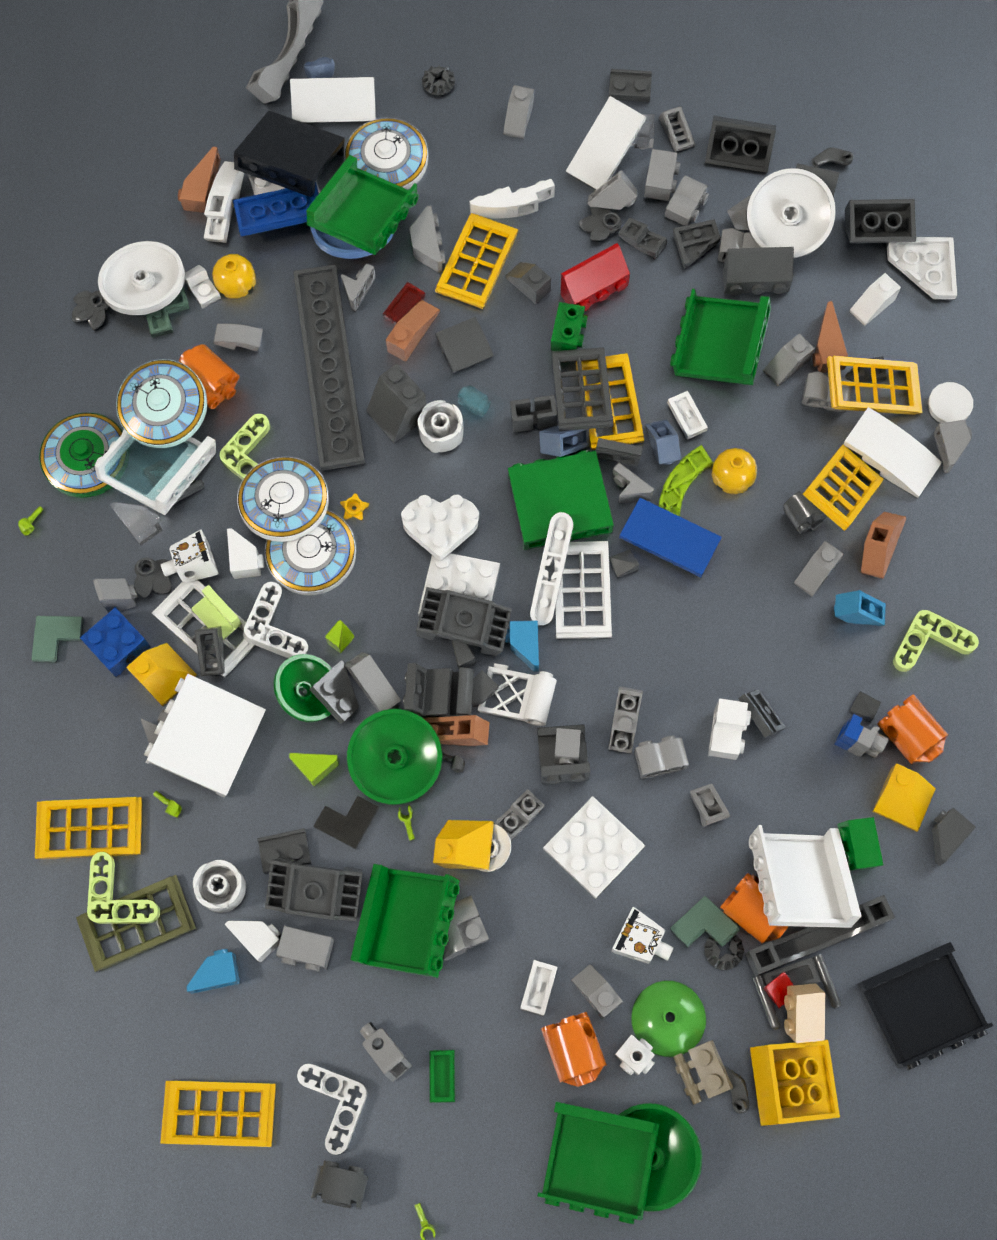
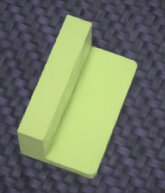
[192,585,242,640]

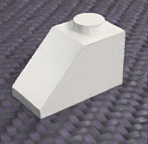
[849,273,901,326]
[227,528,264,579]
[225,921,281,963]

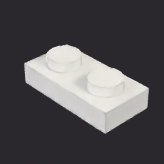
[667,391,708,440]
[520,960,558,1016]

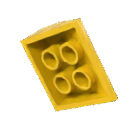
[750,1040,840,1126]

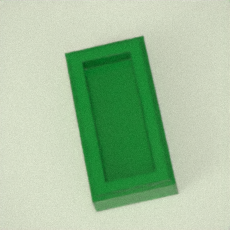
[429,1050,455,1103]

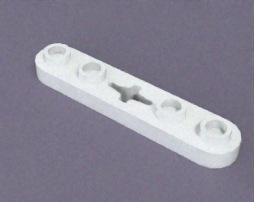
[530,512,573,626]

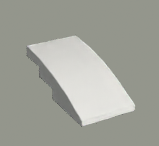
[843,407,942,498]

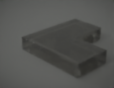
[313,796,379,850]

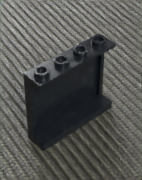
[234,111,345,197]
[857,942,993,1070]

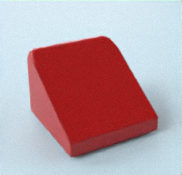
[763,972,793,1008]

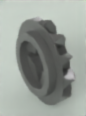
[422,64,455,95]
[704,935,744,970]

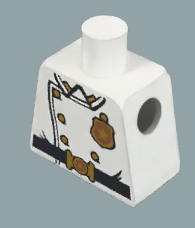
[160,529,219,583]
[611,907,674,964]

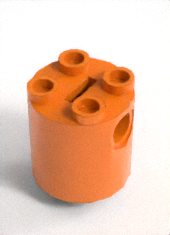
[179,344,240,409]
[877,694,949,765]
[720,873,789,943]
[541,1012,607,1087]

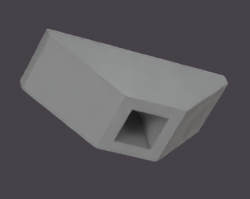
[409,206,446,273]
[608,687,643,754]

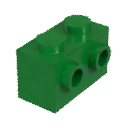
[551,302,588,351]
[837,817,884,871]

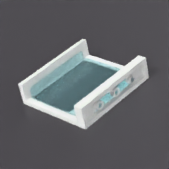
[95,429,216,515]

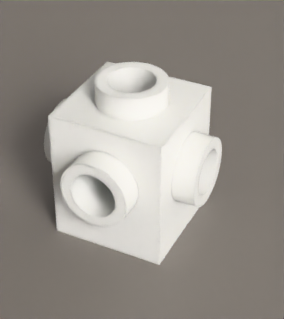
[614,1035,655,1076]

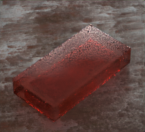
[383,282,425,325]

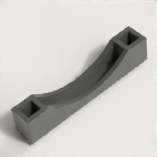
[745,895,895,977]

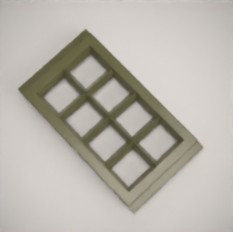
[76,875,197,972]

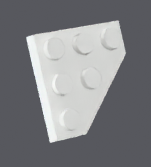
[887,237,957,299]

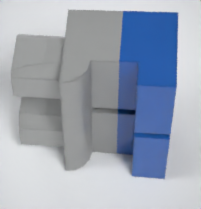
[834,714,888,758]

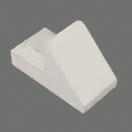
[184,265,221,309]

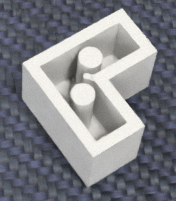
[708,698,751,760]

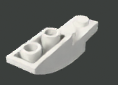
[204,161,244,243]
[469,179,555,219]

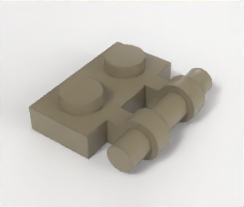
[673,1040,733,1105]

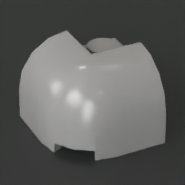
[443,895,489,961]

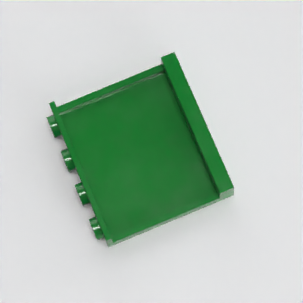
[306,155,419,255]
[670,289,771,385]
[508,450,614,550]
[350,864,460,978]
[537,1102,659,1224]

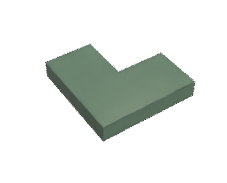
[146,287,190,338]
[31,616,84,663]
[670,896,740,947]

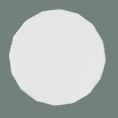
[928,382,973,423]

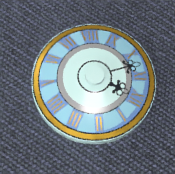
[116,359,207,448]

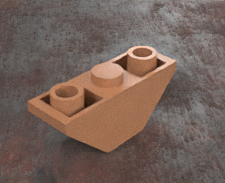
[861,512,906,579]

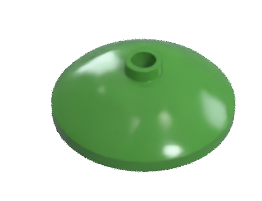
[631,981,706,1057]

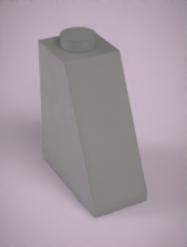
[345,652,402,712]

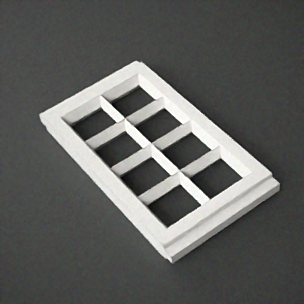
[554,541,612,639]
[152,580,257,678]

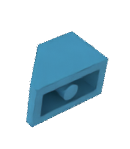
[834,590,886,626]
[506,621,539,672]
[187,949,240,994]

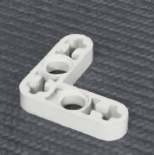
[243,582,308,658]
[297,1064,367,1155]

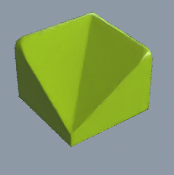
[325,620,354,654]

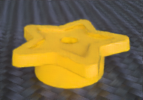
[340,493,369,520]

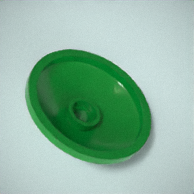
[274,654,332,722]

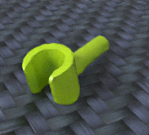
[18,506,43,536]
[153,791,182,818]
[398,805,415,840]
[414,1203,436,1240]

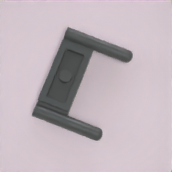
[753,954,841,1030]

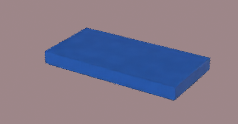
[233,182,319,237]
[619,498,722,578]

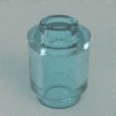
[457,385,491,416]

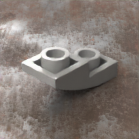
[213,324,263,351]
[494,789,545,841]

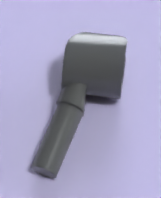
[442,752,465,772]

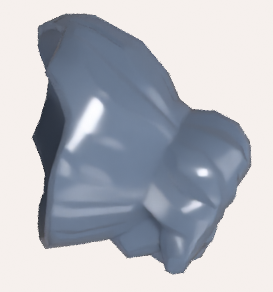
[304,57,335,78]

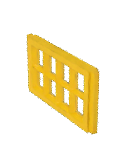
[435,213,518,309]
[576,353,644,450]
[827,356,923,415]
[803,444,884,531]
[35,797,142,859]
[160,1081,276,1147]

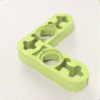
[219,414,270,480]
[893,610,979,672]
[87,852,160,924]

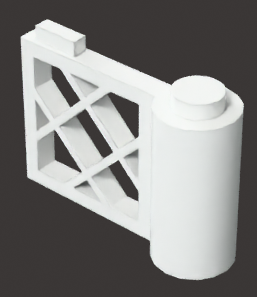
[478,663,557,726]

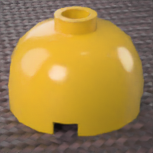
[212,254,256,299]
[711,448,757,494]

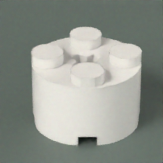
[418,400,464,453]
[193,860,246,913]

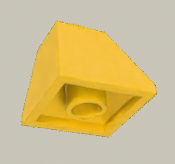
[126,643,197,707]
[872,763,936,832]
[433,820,494,870]

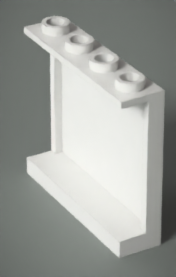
[144,674,266,797]
[749,825,861,928]

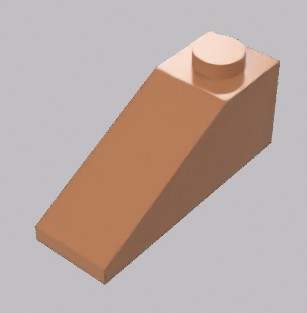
[178,147,221,213]
[386,300,440,362]
[812,301,848,373]
[423,715,490,746]

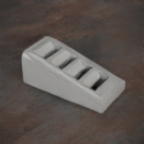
[659,106,695,153]

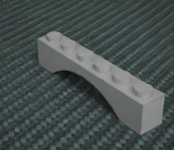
[246,0,324,104]

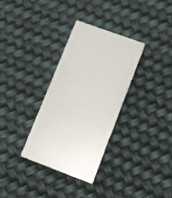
[290,77,376,122]
[566,96,647,190]

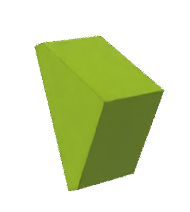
[289,753,340,786]

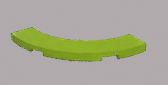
[658,445,713,516]

